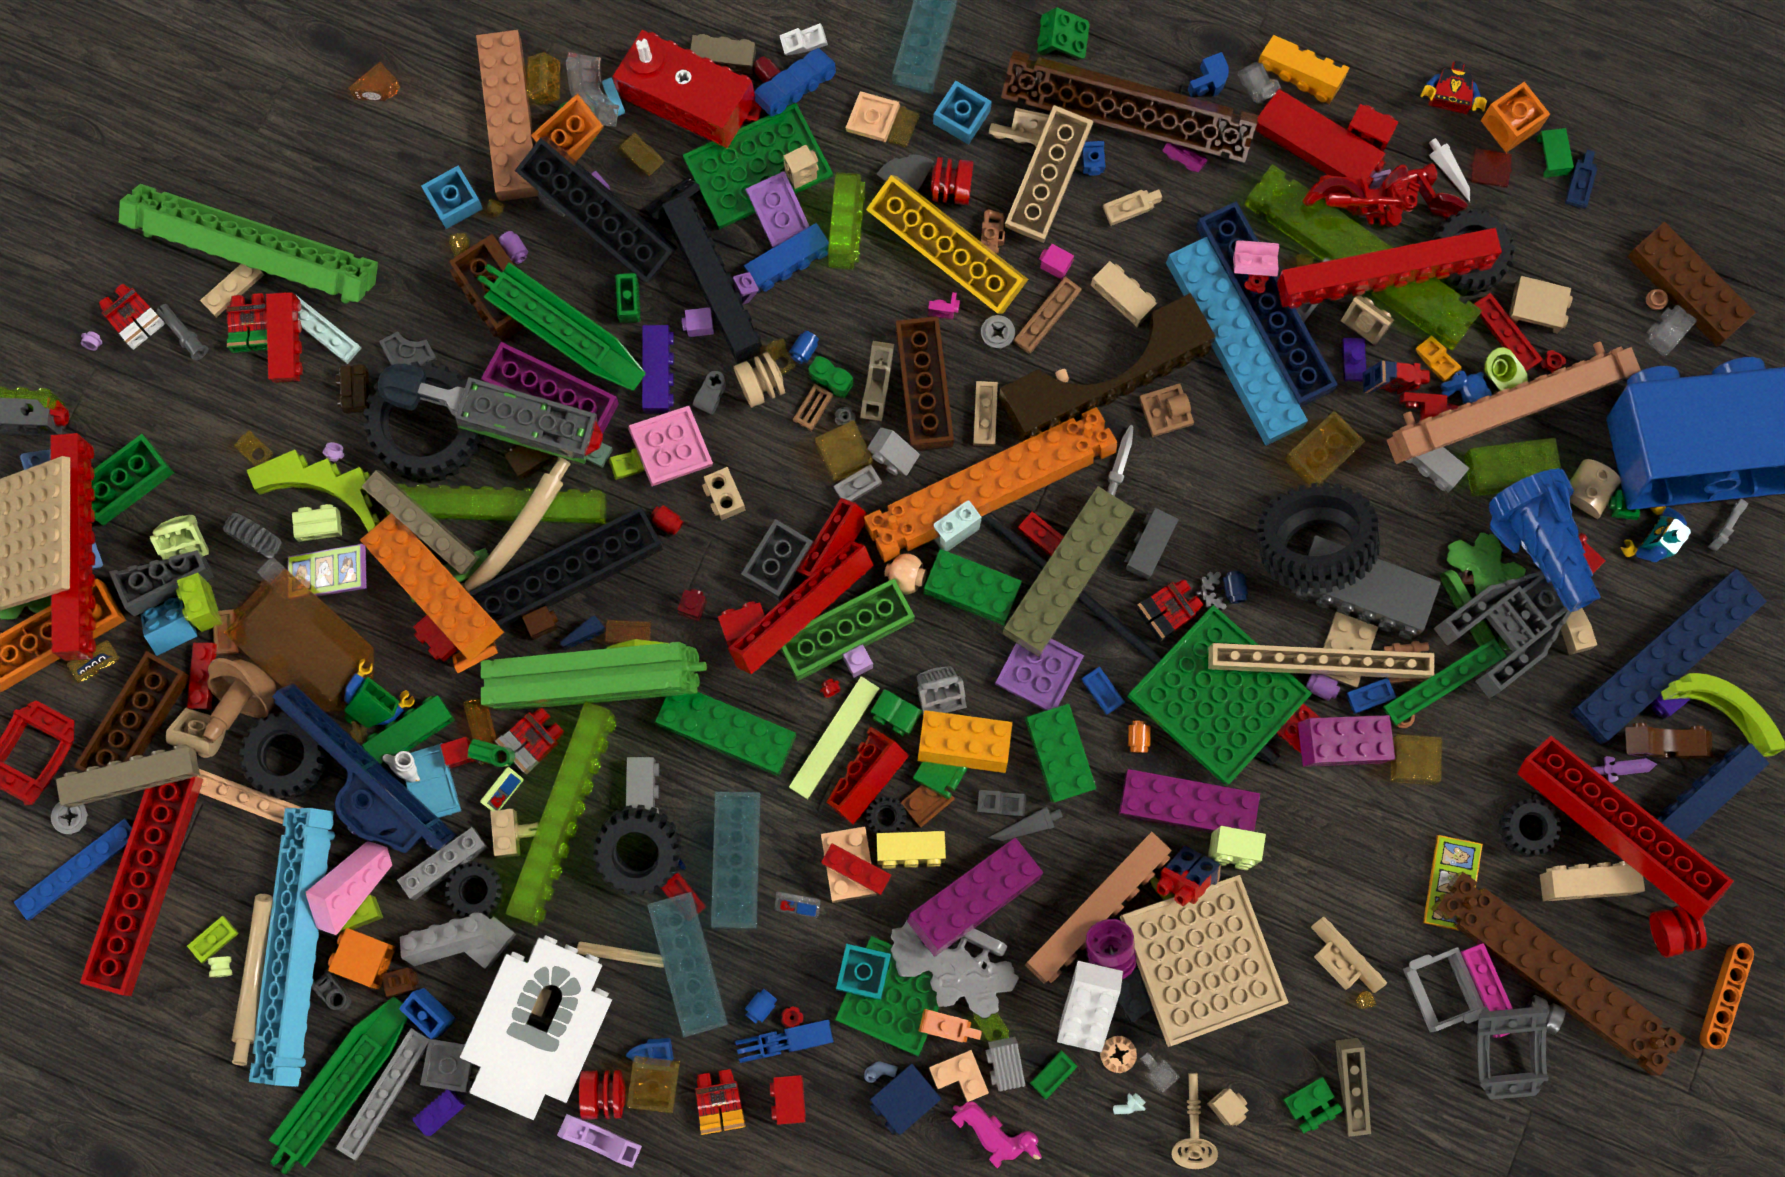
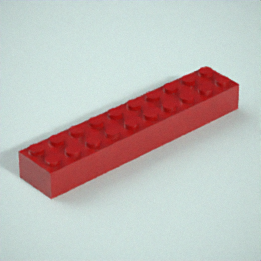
[1277,228,1502,309]
[51,433,96,661]
[1517,736,1734,921]
[80,776,204,996]

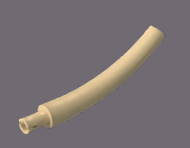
[464,457,571,592]
[232,894,273,1066]

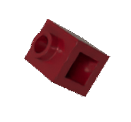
[677,589,707,622]

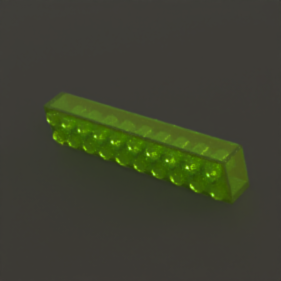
[506,701,617,926]

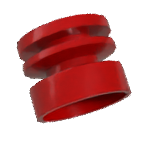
[931,157,974,205]
[1649,906,1707,958]
[579,1070,626,1120]

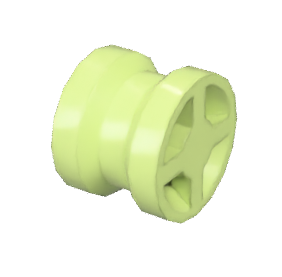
[208,956,232,977]

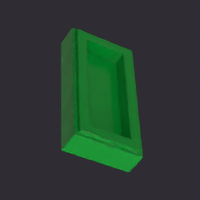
[1030,1050,1078,1099]

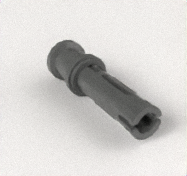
[156,304,209,361]

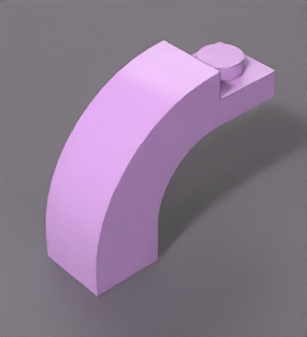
[557,1114,642,1168]

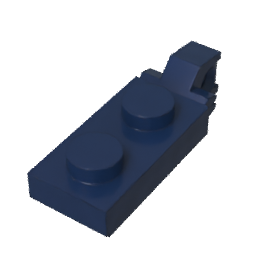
[1565,150,1597,209]

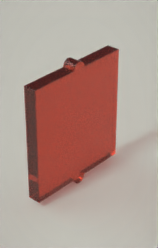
[1471,148,1512,188]

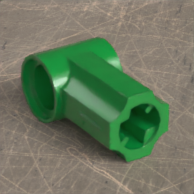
[468,738,515,767]

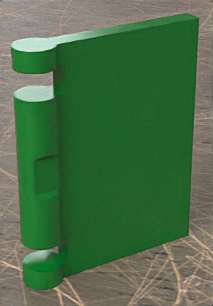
[913,762,968,799]

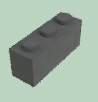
[1124,508,1179,581]

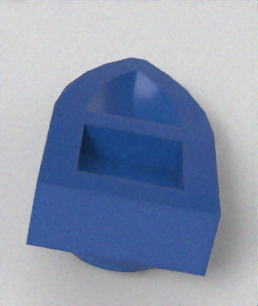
[626,1038,674,1064]

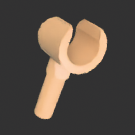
[1055,369,1069,382]

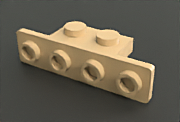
[989,108,1050,147]
[1311,917,1387,993]

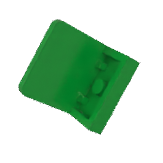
[1037,7,1089,60]

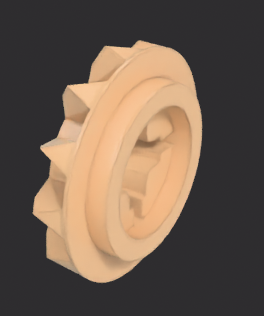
[1100,1036,1137,1073]

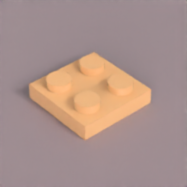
[846,91,900,142]

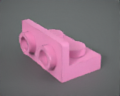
[1233,240,1279,276]

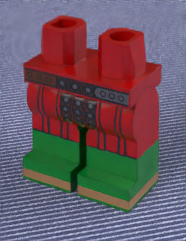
[227,293,268,353]

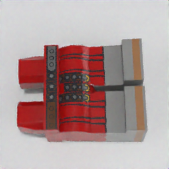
[495,708,564,774]

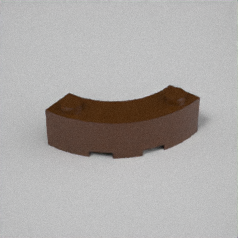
[1625,723,1713,759]

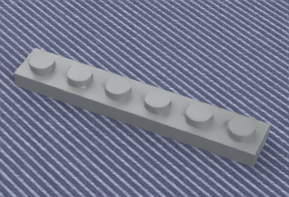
[336,1028,429,1160]

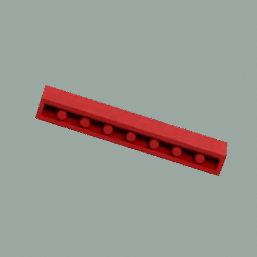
[728,541,873,674]

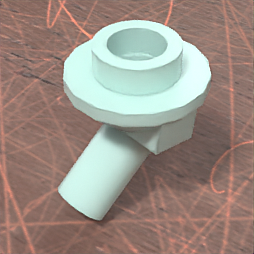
[1113,1093,1146,1114]

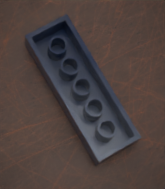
[1657,743,1770,841]

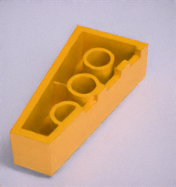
[1258,35,1350,105]

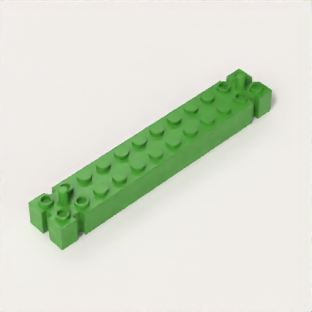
[119,184,378,303]

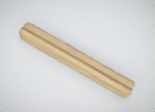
[577,942,666,968]

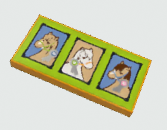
[1423,835,1483,931]

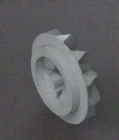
[981,315,1015,349]
[51,802,88,834]

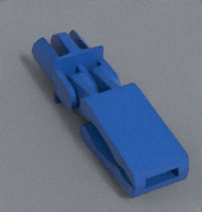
[735,1020,834,1063]

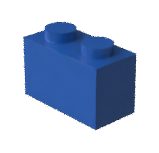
[399,988,456,1039]

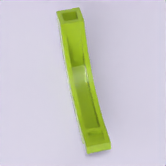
[1661,673,1785,757]

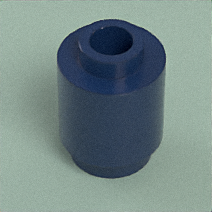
[1223,571,1248,604]

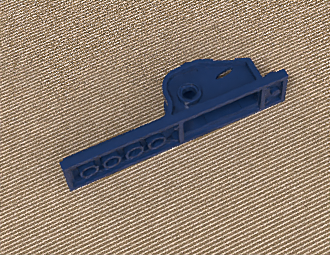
[272,683,457,853]

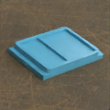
[405,743,461,818]

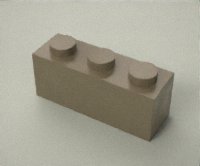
[691,34,756,74]

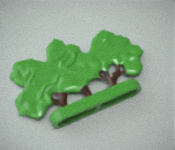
[1441,533,1526,651]

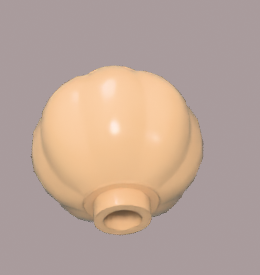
[885,554,927,595]

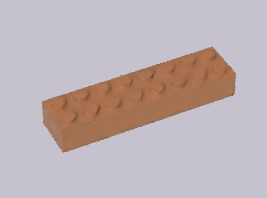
[476,30,541,201]
[1025,832,1172,983]

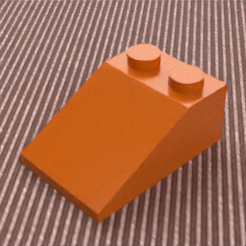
[531,93,604,161]

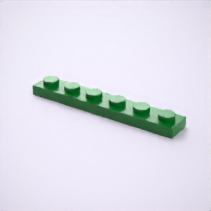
[1383,638,1507,726]

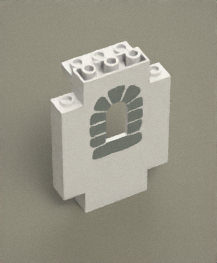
[460,935,612,1120]

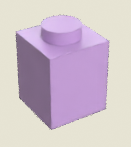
[843,644,873,678]

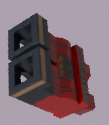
[1135,579,1203,643]

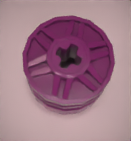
[1086,919,1136,979]

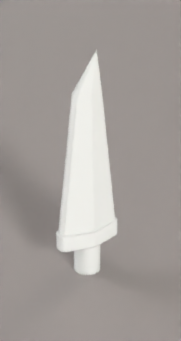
[1429,138,1470,202]

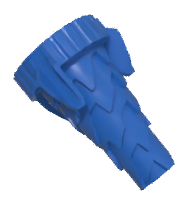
[1489,468,1601,612]

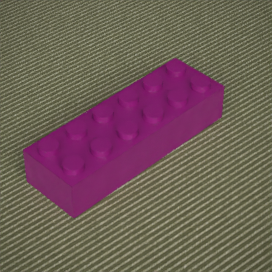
[481,342,619,433]
[1118,769,1260,833]
[907,837,1043,957]

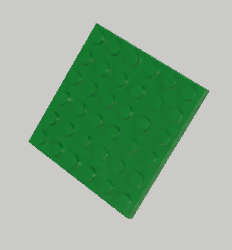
[1127,605,1312,787]

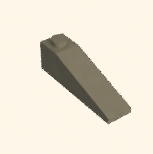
[1335,1038,1371,1137]

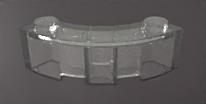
[566,52,619,127]

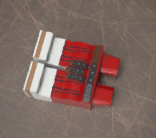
[99,284,165,350]

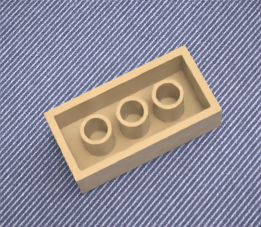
[1540,861,1645,901]

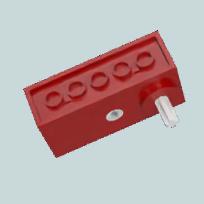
[612,30,755,148]

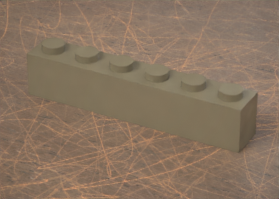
[362,470,480,574]
[56,744,200,808]

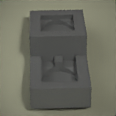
[977,790,1026,817]

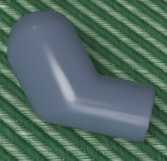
[864,1061,898,1083]

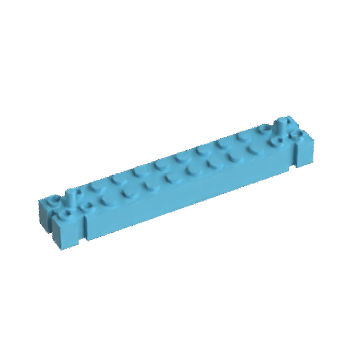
[249,808,335,1087]

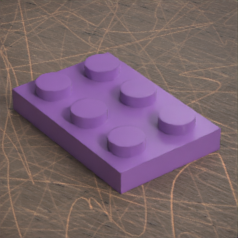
[745,171,810,247]

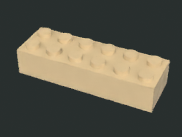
[1005,105,1093,243]

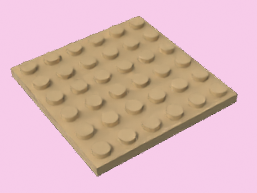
[0,456,70,611]
[1120,875,1288,1047]

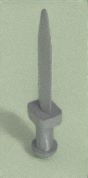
[1107,425,1133,496]

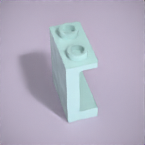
[934,501,982,551]

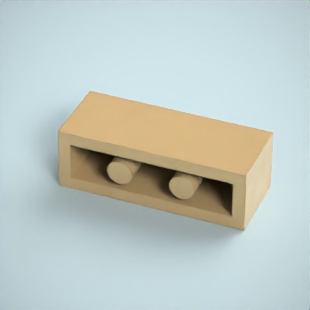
[1091,261,1157,327]

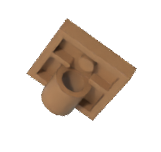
[1139,383,1194,437]

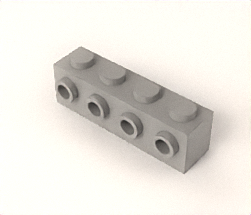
[400,913,496,966]

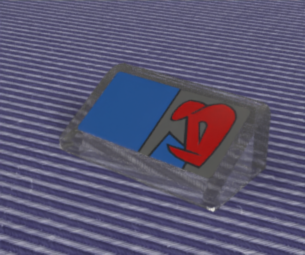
[775,892,821,918]

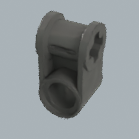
[693,371,726,415]
[311,968,351,1011]

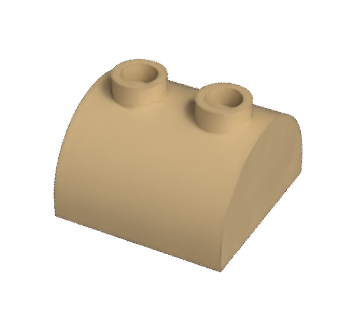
[1570,459,1621,520]
[166,708,226,758]

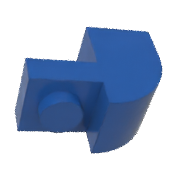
[1188,52,1229,97]

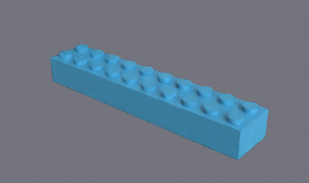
[1166,237,1308,446]

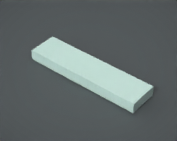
[296,295,361,364]

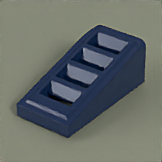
[560,615,607,650]

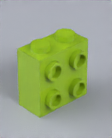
[176,573,223,632]

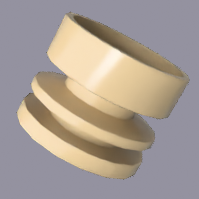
[733,352,785,408]

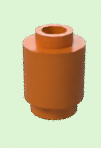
[1128,721,1151,753]

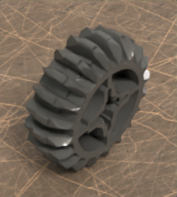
[223,513,282,558]

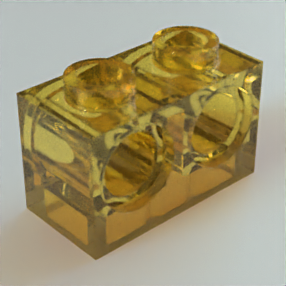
[527,52,560,105]

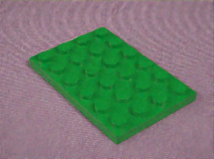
[683,103,833,229]

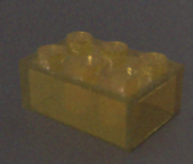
[1285,411,1365,487]

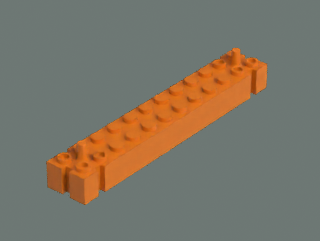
[864,407,1117,563]

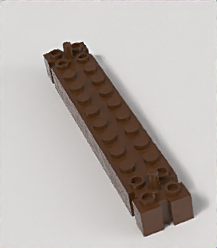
[1001,50,1258,162]
[1431,871,1686,1076]

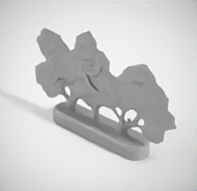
[891,920,1019,1018]

